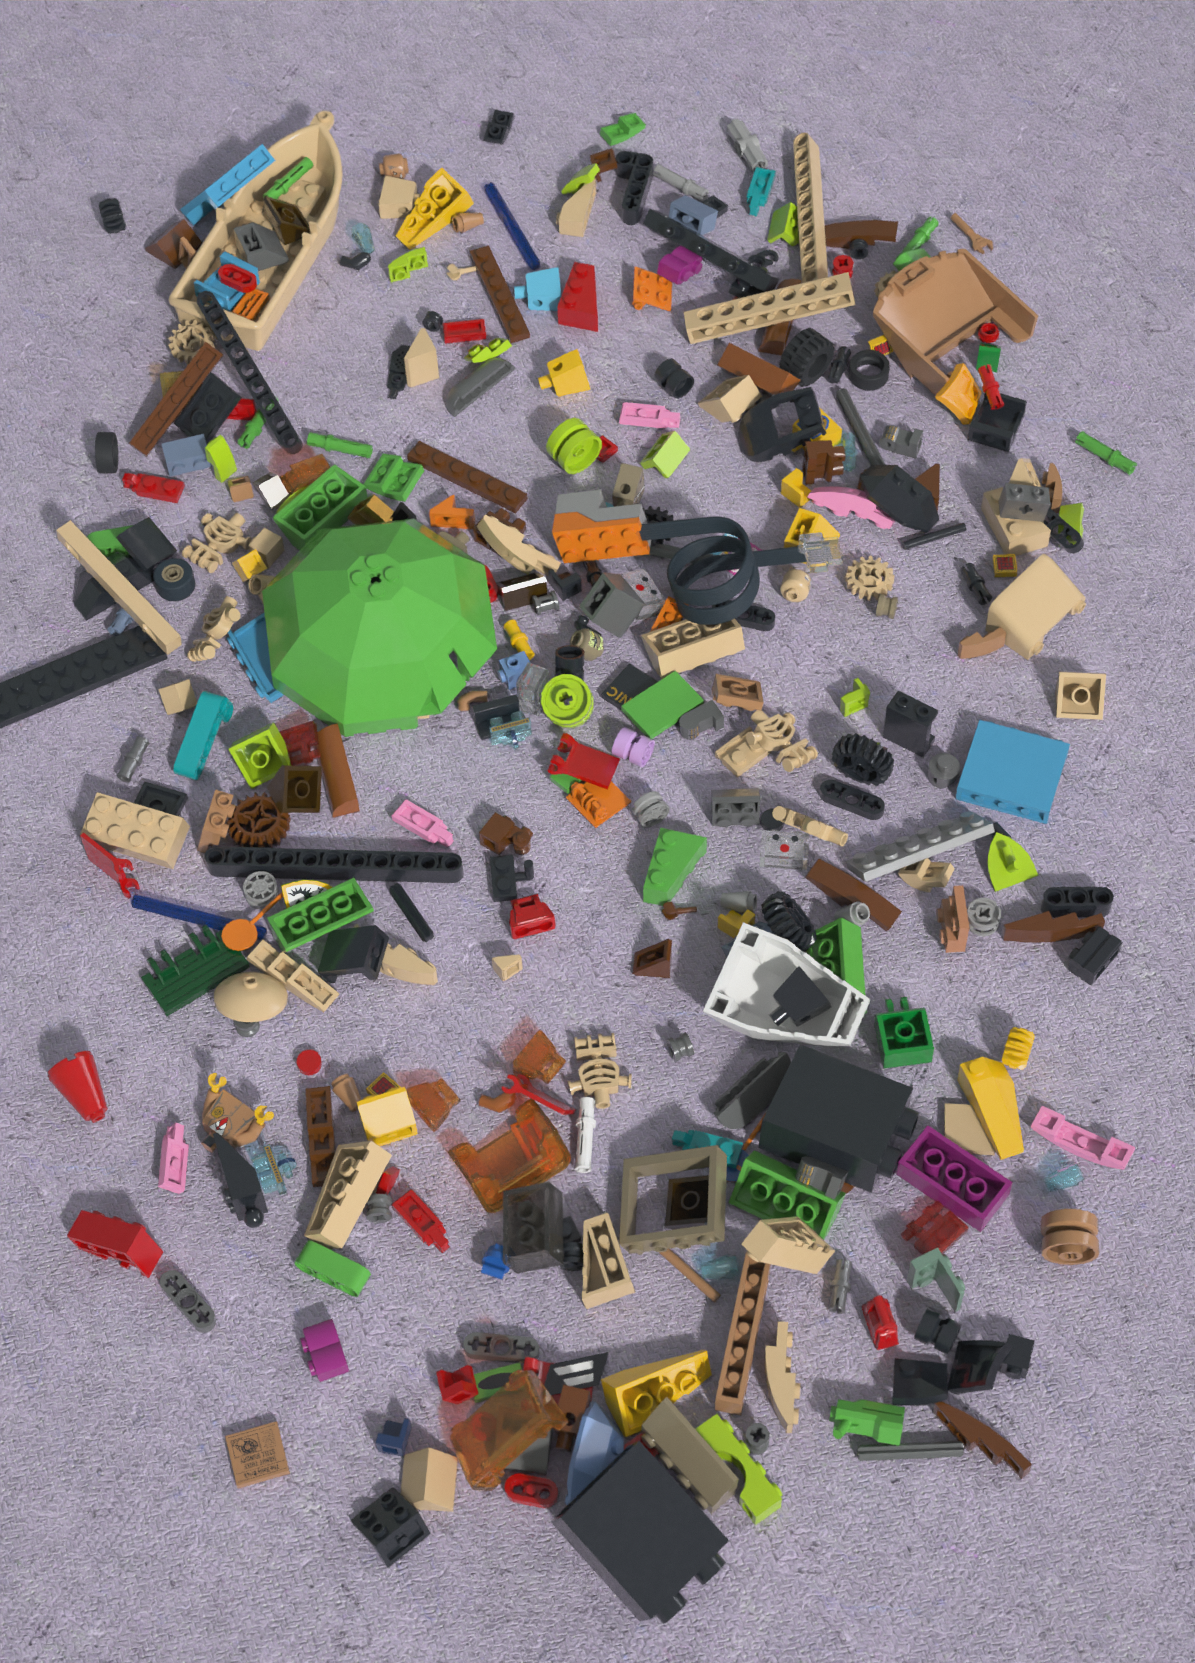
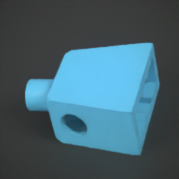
[514,267,561,311]

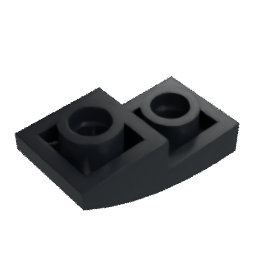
[483,110,515,145]

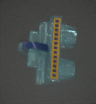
[489,711,532,750]
[252,1144,297,1195]

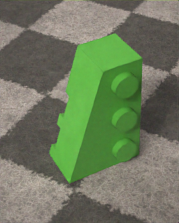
[643,828,707,906]

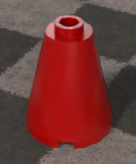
[47,1051,108,1123]

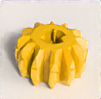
[1002,1027,1035,1070]

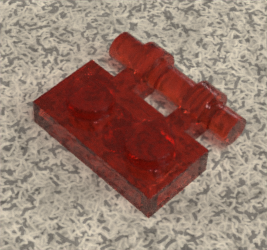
[279,721,321,766]
[901,1201,969,1255]

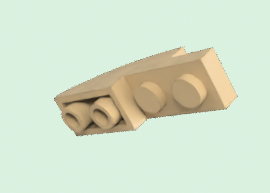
[477,515,561,577]
[353,924,438,985]
[765,1321,800,1433]

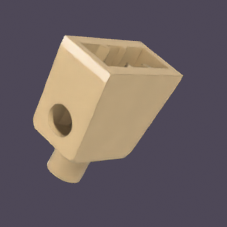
[379,176,421,219]

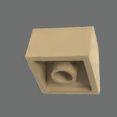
[697,375,762,423]

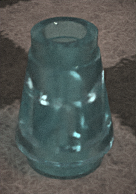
[351,223,375,254]
[1043,1162,1084,1192]
[701,1253,740,1279]

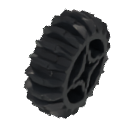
[831,733,895,786]
[761,891,816,951]

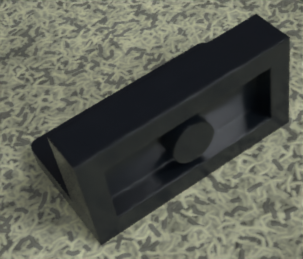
[472,694,525,740]

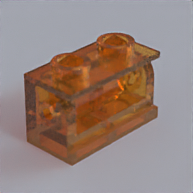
[279,454,330,496]

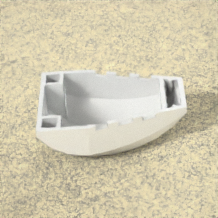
[703,923,870,1046]

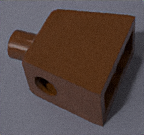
[553,1385,591,1452]

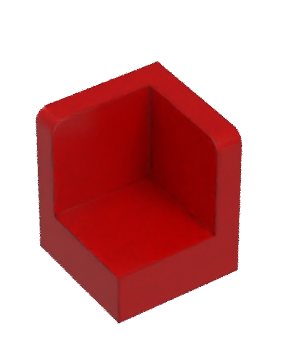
[436,1365,479,1405]

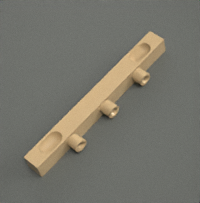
[56,520,182,655]

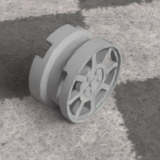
[632,791,670,828]
[243,871,279,910]
[967,898,1001,936]

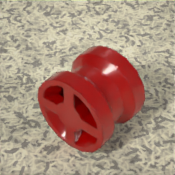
[832,255,854,279]

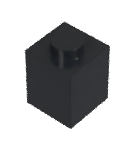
[1000,1334,1035,1379]

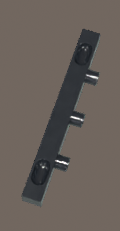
[643,209,780,292]

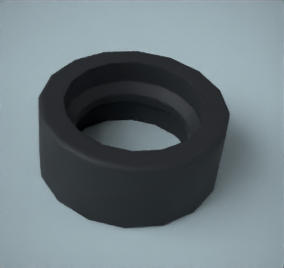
[849,350,890,391]
[95,432,118,474]

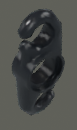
[735,250,779,280]

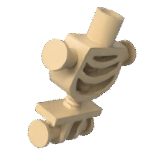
[182,513,252,573]
[187,596,240,662]
[746,710,818,772]
[772,806,848,846]
[567,1033,632,1109]

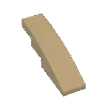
[247,940,340,1013]

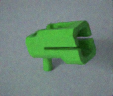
[829,1399,905,1446]

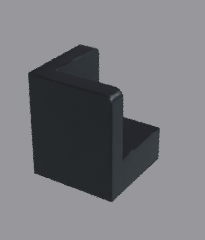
[548,569,582,601]

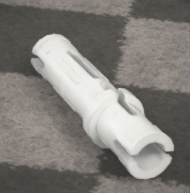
[575,1097,596,1173]

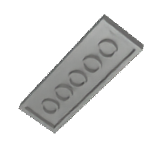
[846,812,995,882]

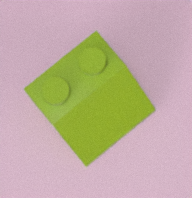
[229,722,291,789]

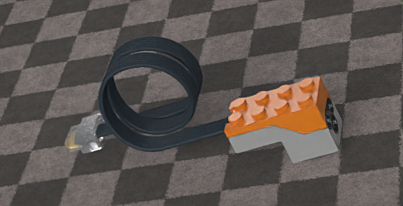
[552,490,843,625]

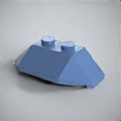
[565,1401,624,1505]

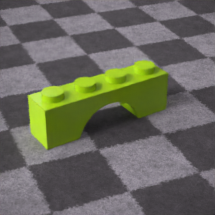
[695,1414,783,1526]

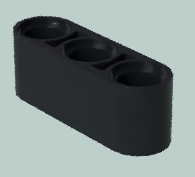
[1041,887,1114,918]

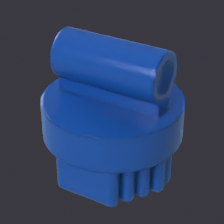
[481,1243,513,1280]

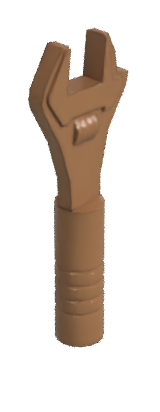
[950,213,993,254]

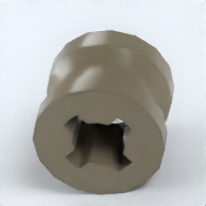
[876,594,898,619]

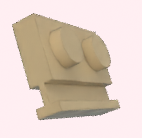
[715,726,772,778]

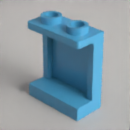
[194,251,260,312]

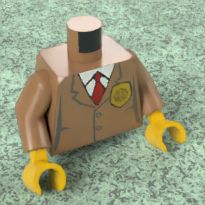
[201,1073,274,1153]

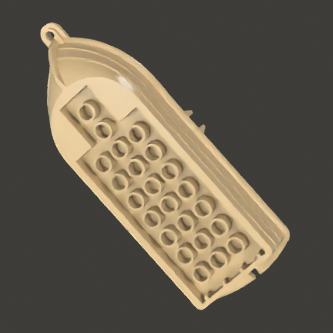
[169,111,342,351]

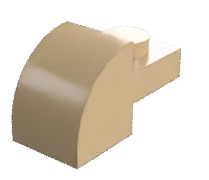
[898,858,954,892]

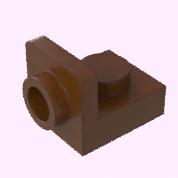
[589,148,618,182]

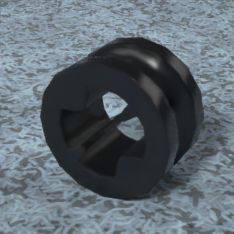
[850,239,868,260]
[422,311,443,332]

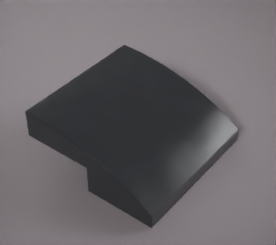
[116,517,177,572]

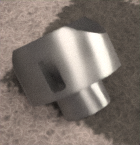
[928,753,960,789]

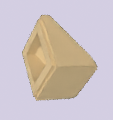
[492,955,523,981]

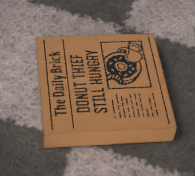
[225,1421,290,1489]

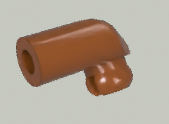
[478,1092,516,1113]

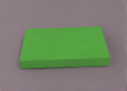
[621,670,704,739]

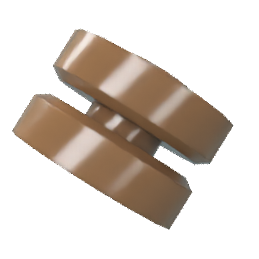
[1041,1209,1099,1265]

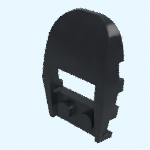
[738,387,827,462]

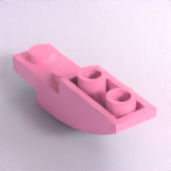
[808,486,896,529]

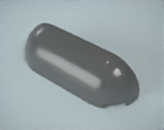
[446,358,515,417]
[713,1052,791,1129]

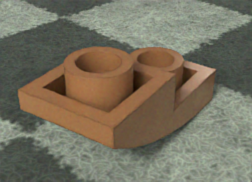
[1042,463,1062,513]
[957,627,1006,659]

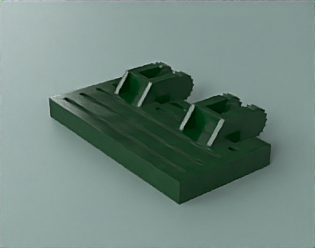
[141,925,250,1017]

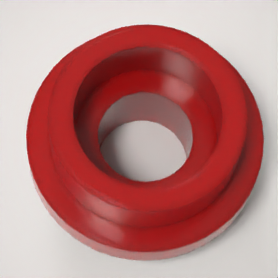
[978,323,999,343]

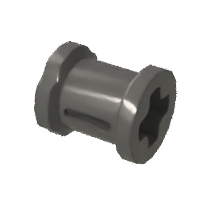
[532,590,559,616]
[745,1423,770,1455]

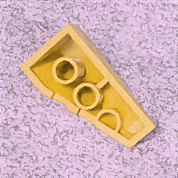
[396,167,474,250]
[957,1056,1024,1160]
[601,1349,712,1437]

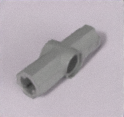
[727,119,768,171]

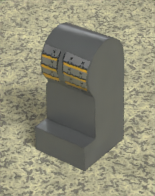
[879,425,923,459]
[679,700,724,740]
[795,1156,848,1200]

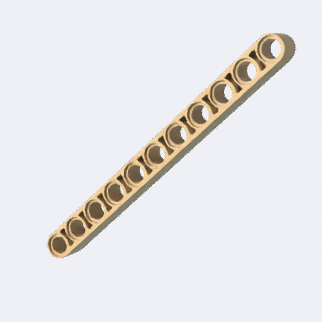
[793,132,828,283]

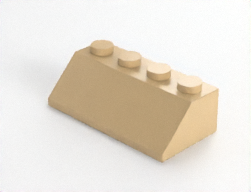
[641,619,745,679]

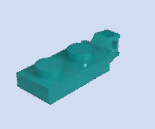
[747,167,776,216]
[671,1130,744,1169]

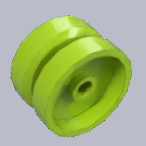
[546,417,602,474]
[541,674,594,728]

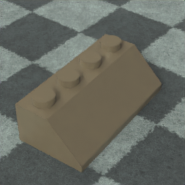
[641,1397,739,1514]

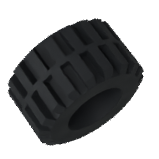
[779,328,835,387]

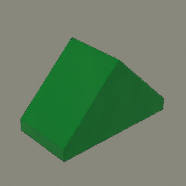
[976,343,1001,373]

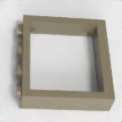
[619,1145,727,1255]

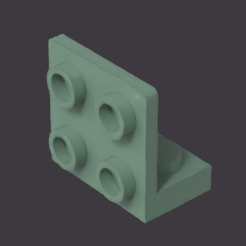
[906,1248,965,1312]

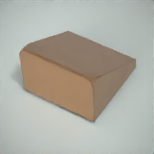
[227,476,254,502]

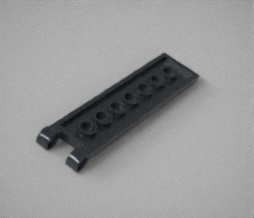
[0,626,167,729]

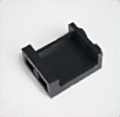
[968,393,1027,452]
[883,691,938,758]
[317,925,389,984]

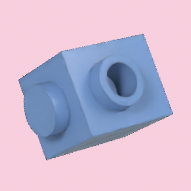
[497,651,534,690]

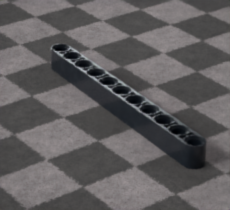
[204,846,464,883]

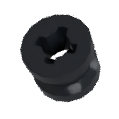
[560,1242,584,1271]

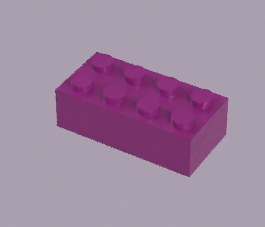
[896,1125,1013,1232]

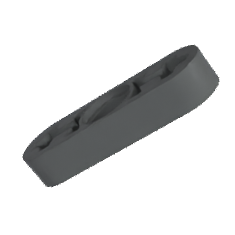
[160,1270,217,1333]
[463,1332,540,1364]

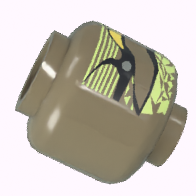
[570,628,604,661]

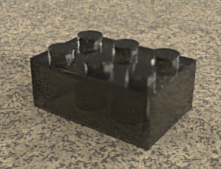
[503,1182,563,1274]

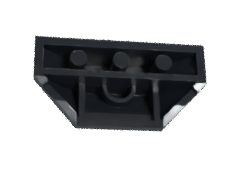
[859,465,940,533]
[74,552,155,621]

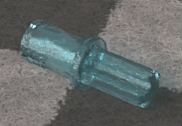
[842,433,858,472]

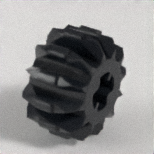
[99,198,126,234]

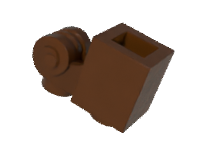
[479,812,533,856]

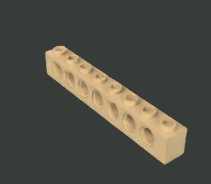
[684,272,855,344]

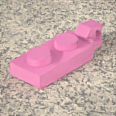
[619,402,680,428]
[391,799,454,848]
[158,1123,189,1194]

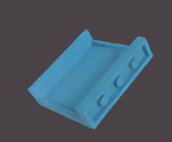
[180,144,275,225]
[226,612,283,703]
[956,720,1070,824]

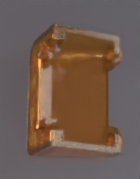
[447,1098,571,1213]
[450,1369,569,1491]

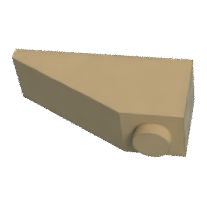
[556,179,596,237]

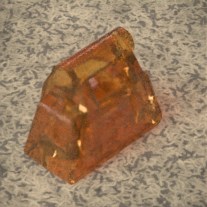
[512,1030,566,1084]
[406,1078,461,1132]

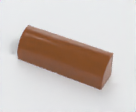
[759,279,802,356]
[717,343,800,395]
[313,724,360,817]

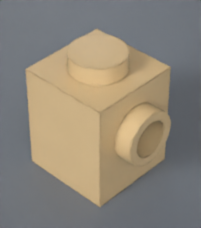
[248,528,284,568]

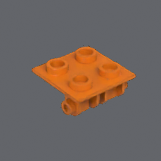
[632,266,672,312]
[566,781,631,828]

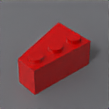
[557,262,598,332]
[67,1210,163,1278]

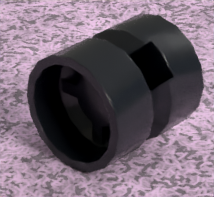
[654,358,694,399]
[555,645,585,681]
[914,1308,962,1355]

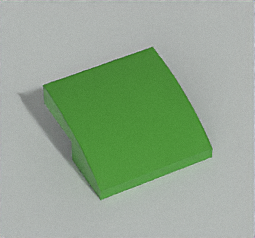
[363,454,424,502]

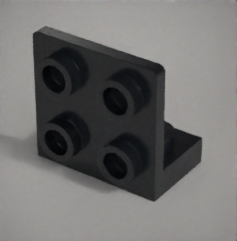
[351,1487,431,1568]

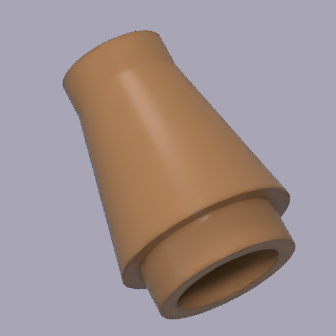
[452,212,484,233]
[331,1074,361,1112]

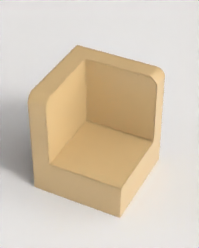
[158,679,197,715]

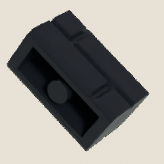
[1068,927,1122,985]

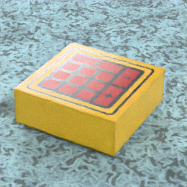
[868,335,894,355]
[992,554,1017,577]
[366,1072,401,1096]

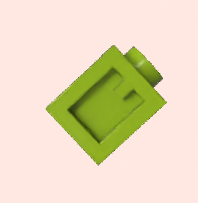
[840,678,870,717]

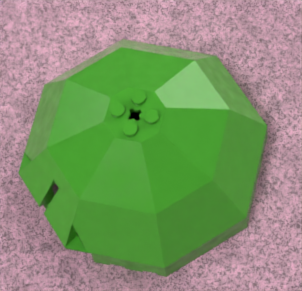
[262,519,497,737]

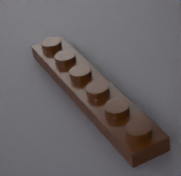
[469,245,530,344]
[129,342,223,457]
[407,441,528,514]

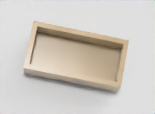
[80,792,190,869]

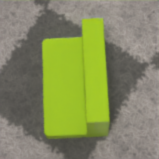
[767,202,799,247]
[640,430,690,478]

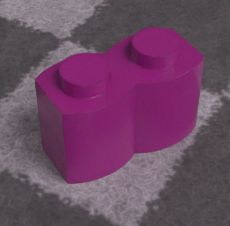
[657,246,703,285]
[300,1319,350,1382]

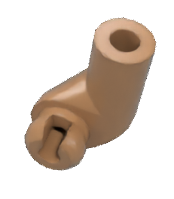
[457,690,488,711]

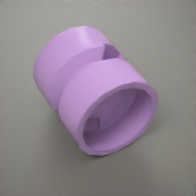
[612,727,655,767]

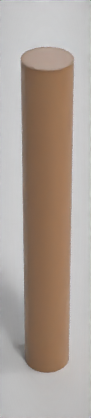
[659,1248,721,1303]

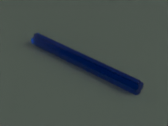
[484,182,541,271]
[131,894,267,941]

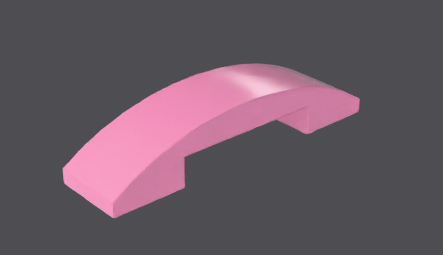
[1031,1106,1135,1170]

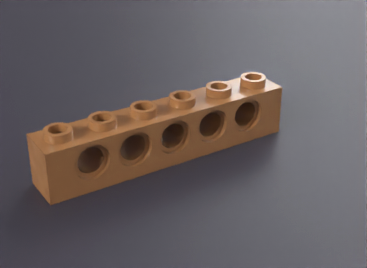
[715,1253,771,1415]

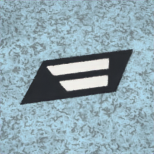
[540,1352,609,1398]

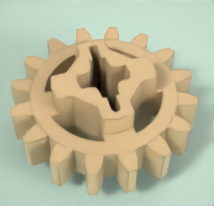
[168,320,215,365]
[845,556,894,601]

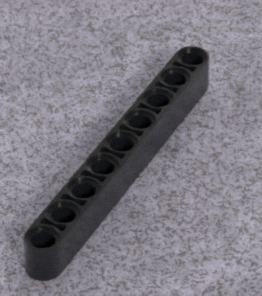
[196,291,302,454]

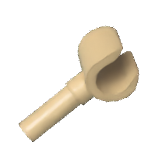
[446,264,477,281]

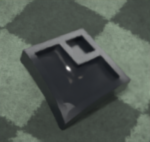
[948,1340,1012,1394]
[892,1358,948,1406]

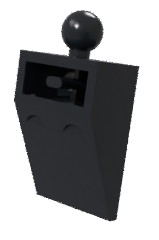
[213,1133,268,1228]

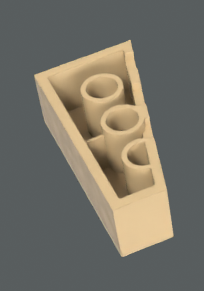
[304,1140,392,1249]
[741,1217,835,1274]

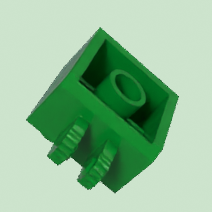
[874,997,934,1069]

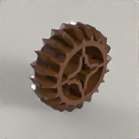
[227,792,291,848]

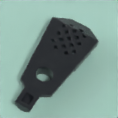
[387,345,411,399]

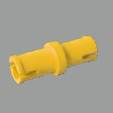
[503,620,535,660]

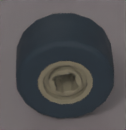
[153,558,196,602]

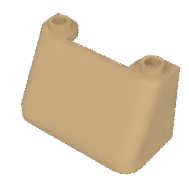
[985,554,1086,660]

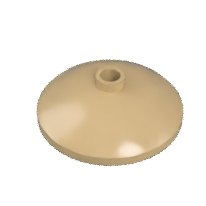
[214,972,288,1022]

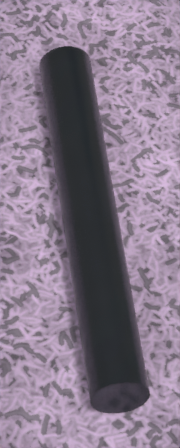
[902,522,966,550]

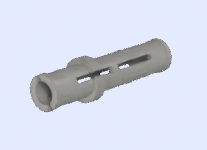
[653,164,709,202]

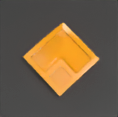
[935,363,982,425]

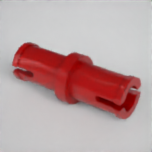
[978,364,1004,410]

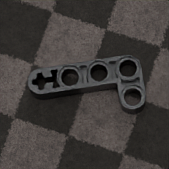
[616,151,653,225]

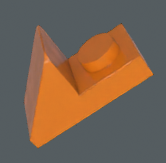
[429,495,475,529]

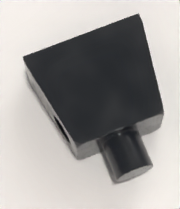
[769,966,832,1026]

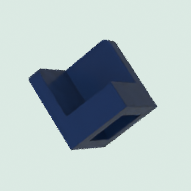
[376,1418,412,1457]

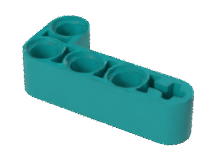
[173,690,233,780]

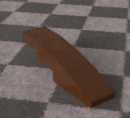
[825,220,898,249]
[805,859,902,931]
[1001,911,1105,943]
[305,1086,336,1188]
[933,1401,1032,1480]

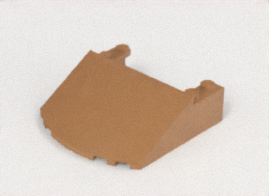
[873,249,1038,396]

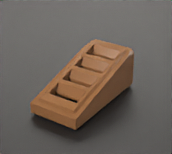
[179,237,196,269]

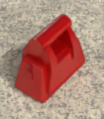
[509,894,556,939]
[861,1295,899,1350]

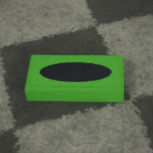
[474,1362,527,1403]

